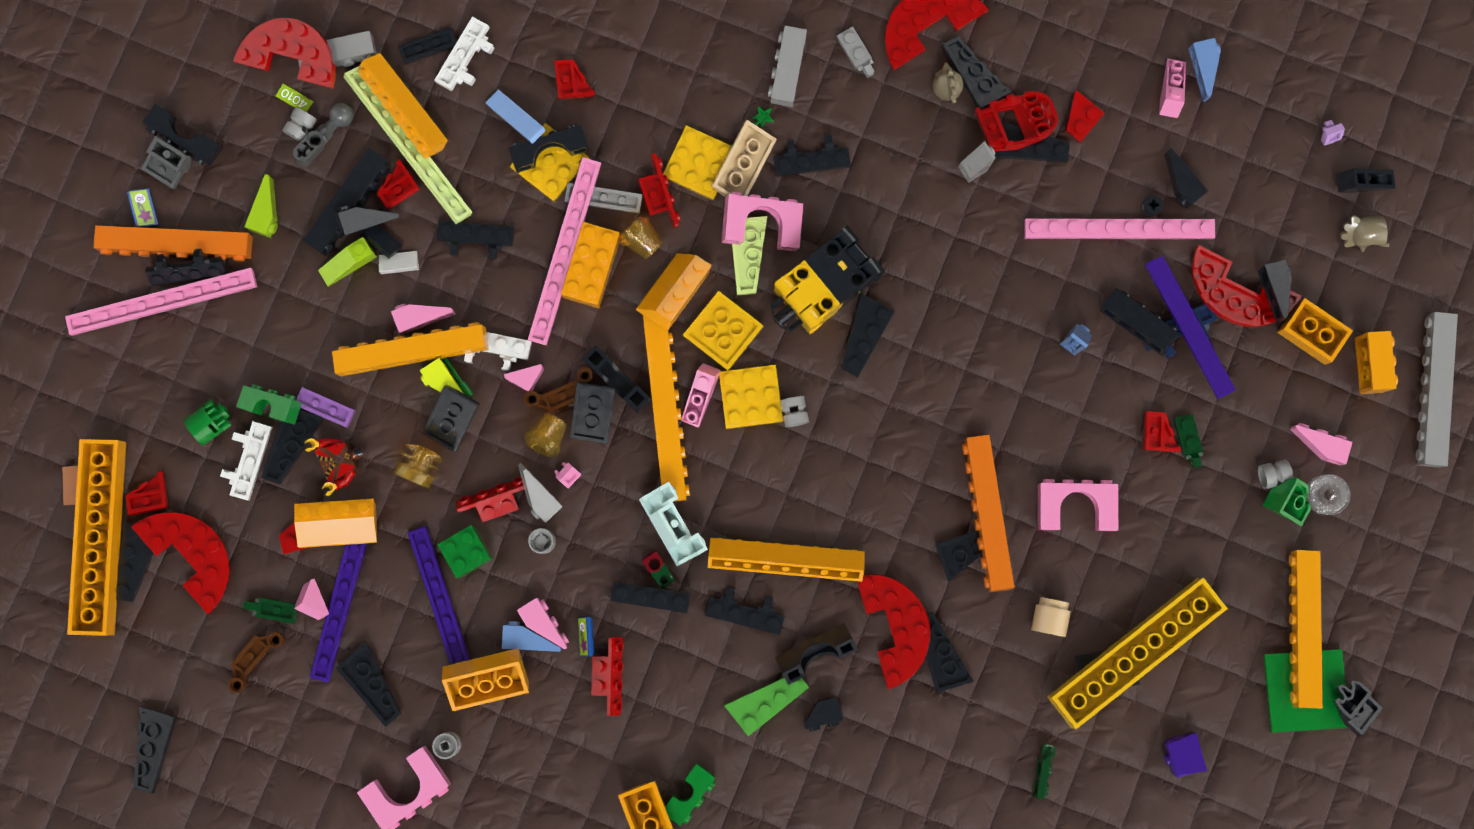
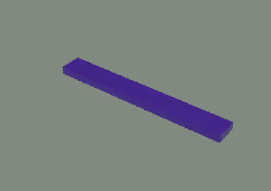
[1144,256,1236,400]
[408,526,470,665]
[310,543,367,683]

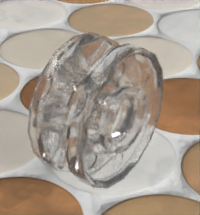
[1307,474,1351,515]

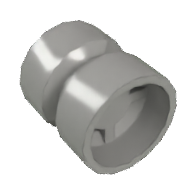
[282,107,317,142]
[780,396,810,428]
[1258,459,1293,489]
[528,528,556,554]
[432,731,462,759]

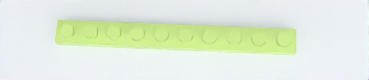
[344,66,472,224]

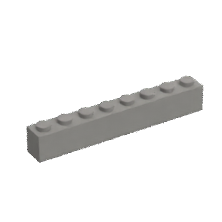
[1416,312,1458,468]

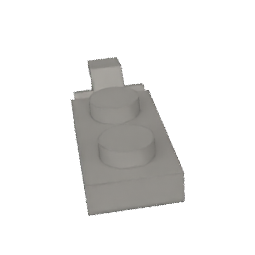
[836,27,875,78]

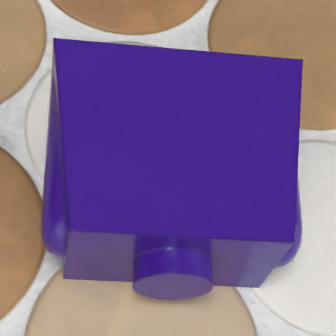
[1163,731,1207,777]

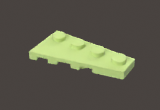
[732,216,767,295]

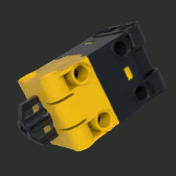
[771,225,885,335]

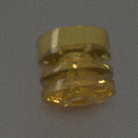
[392,443,443,489]

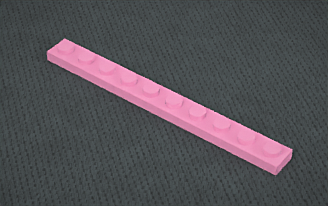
[528,157,601,346]
[1024,219,1215,239]
[65,268,257,336]

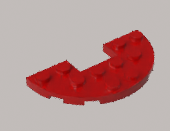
[885,0,988,71]
[233,18,336,89]
[1192,245,1301,327]
[131,513,230,614]
[857,574,931,689]

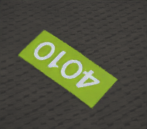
[276,84,313,112]

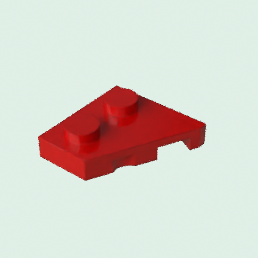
[554,59,595,99]
[377,159,420,210]
[1143,411,1181,453]
[126,471,168,516]

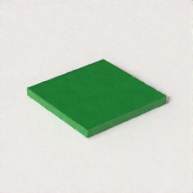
[1263,649,1348,733]

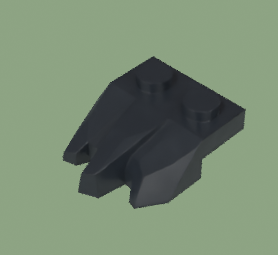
[1333,680,1383,737]

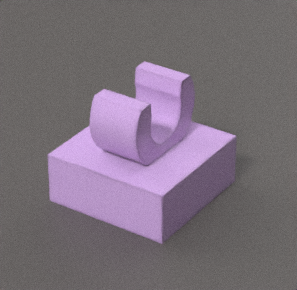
[1321,120,1345,146]

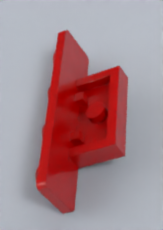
[638,153,680,229]
[456,477,524,523]
[591,637,624,716]

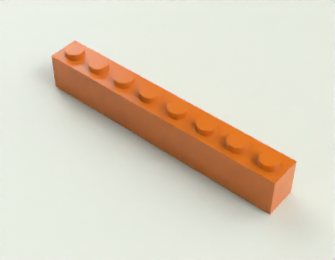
[93,225,253,261]
[962,435,1015,593]

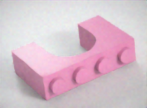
[721,192,803,252]
[1038,479,1118,531]
[357,745,451,829]

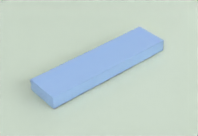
[485,89,546,144]

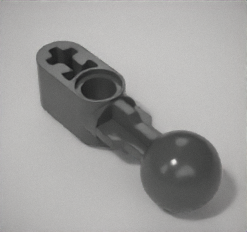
[293,103,354,167]

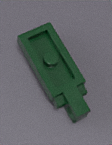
[1173,414,1203,468]
[242,598,298,624]
[1032,743,1055,800]

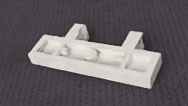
[434,17,495,91]
[461,327,532,371]
[220,422,273,501]

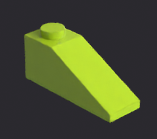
[245,174,278,238]
[318,237,377,287]

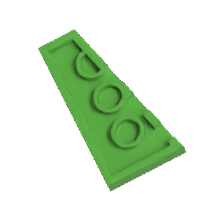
[724,678,809,736]

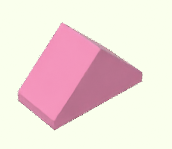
[504,364,544,392]
[294,579,329,620]

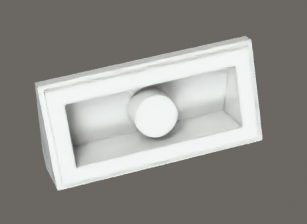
[379,251,419,274]

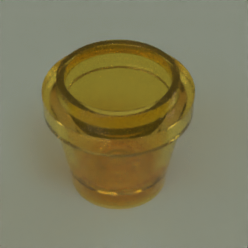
[619,216,663,260]
[524,413,567,458]

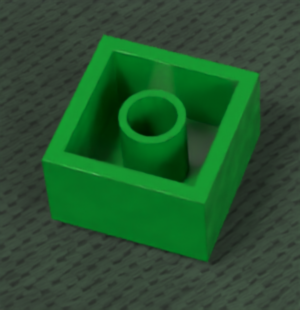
[437,525,493,579]

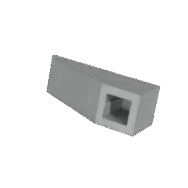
[958,142,995,183]

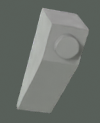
[518,463,562,523]

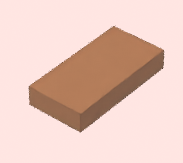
[62,466,78,506]

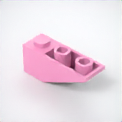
[1159,59,1186,118]
[681,363,721,428]
[1290,423,1352,465]
[517,598,569,649]

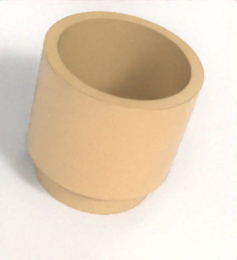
[1031,597,1071,637]

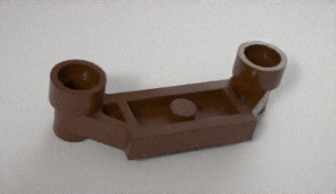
[524,367,593,413]
[228,632,285,693]

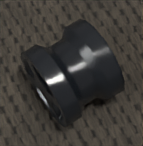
[1141,195,1163,217]

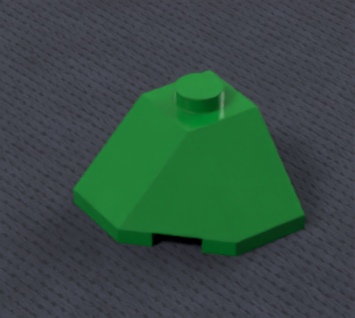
[1262,477,1311,526]

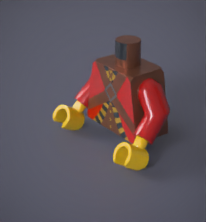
[304,438,365,496]

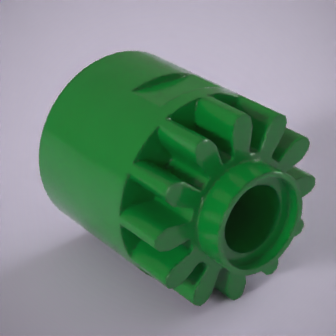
[183,399,231,446]

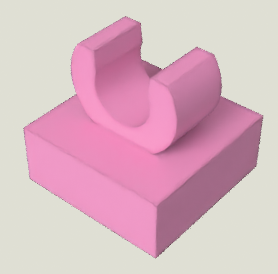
[555,462,581,489]

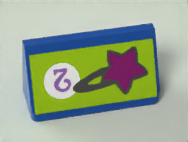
[127,189,159,228]
[577,617,595,656]

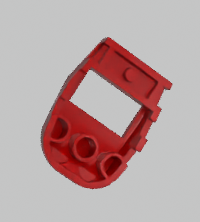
[975,91,1058,151]

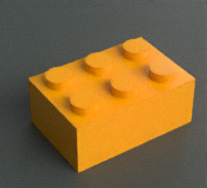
[1277,298,1353,365]
[1355,331,1398,394]

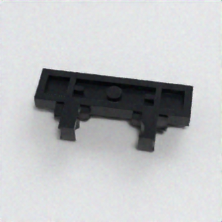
[773,135,851,177]
[436,221,515,260]
[145,249,227,286]
[705,587,785,635]

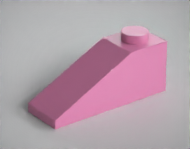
[391,304,455,335]

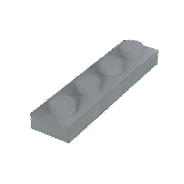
[565,183,643,214]

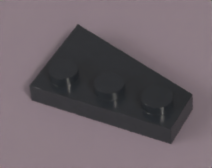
[935,530,983,581]

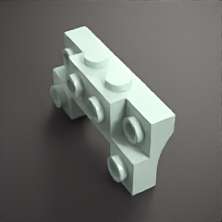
[639,482,708,566]

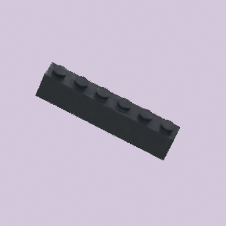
[303,148,391,256]

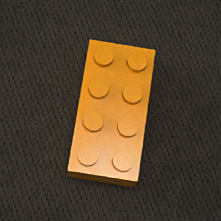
[561,222,621,308]
[442,648,529,711]

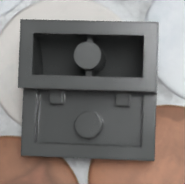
[141,136,192,189]

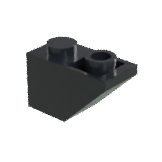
[803,696,843,732]

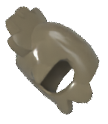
[932,62,964,104]
[1340,215,1390,252]

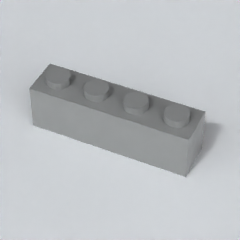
[768,26,807,107]
[298,31,377,67]

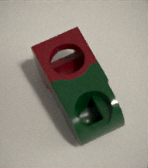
[641,550,675,589]

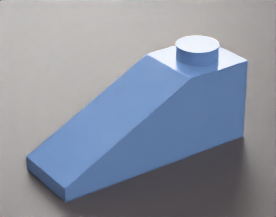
[1188,38,1221,102]
[1060,324,1092,356]
[502,621,562,652]

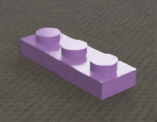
[296,387,356,428]

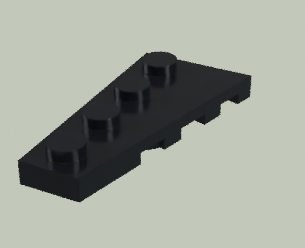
[941,36,1012,110]
[994,121,1069,163]
[116,523,153,602]
[926,612,974,693]
[134,706,177,794]

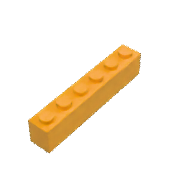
[357,53,448,159]

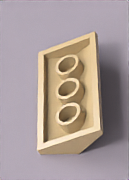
[711,120,777,197]

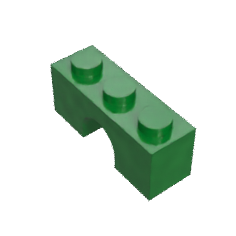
[236,384,302,425]
[665,762,716,826]

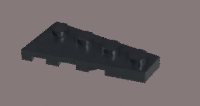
[841,293,895,378]
[261,410,325,484]
[336,642,402,727]

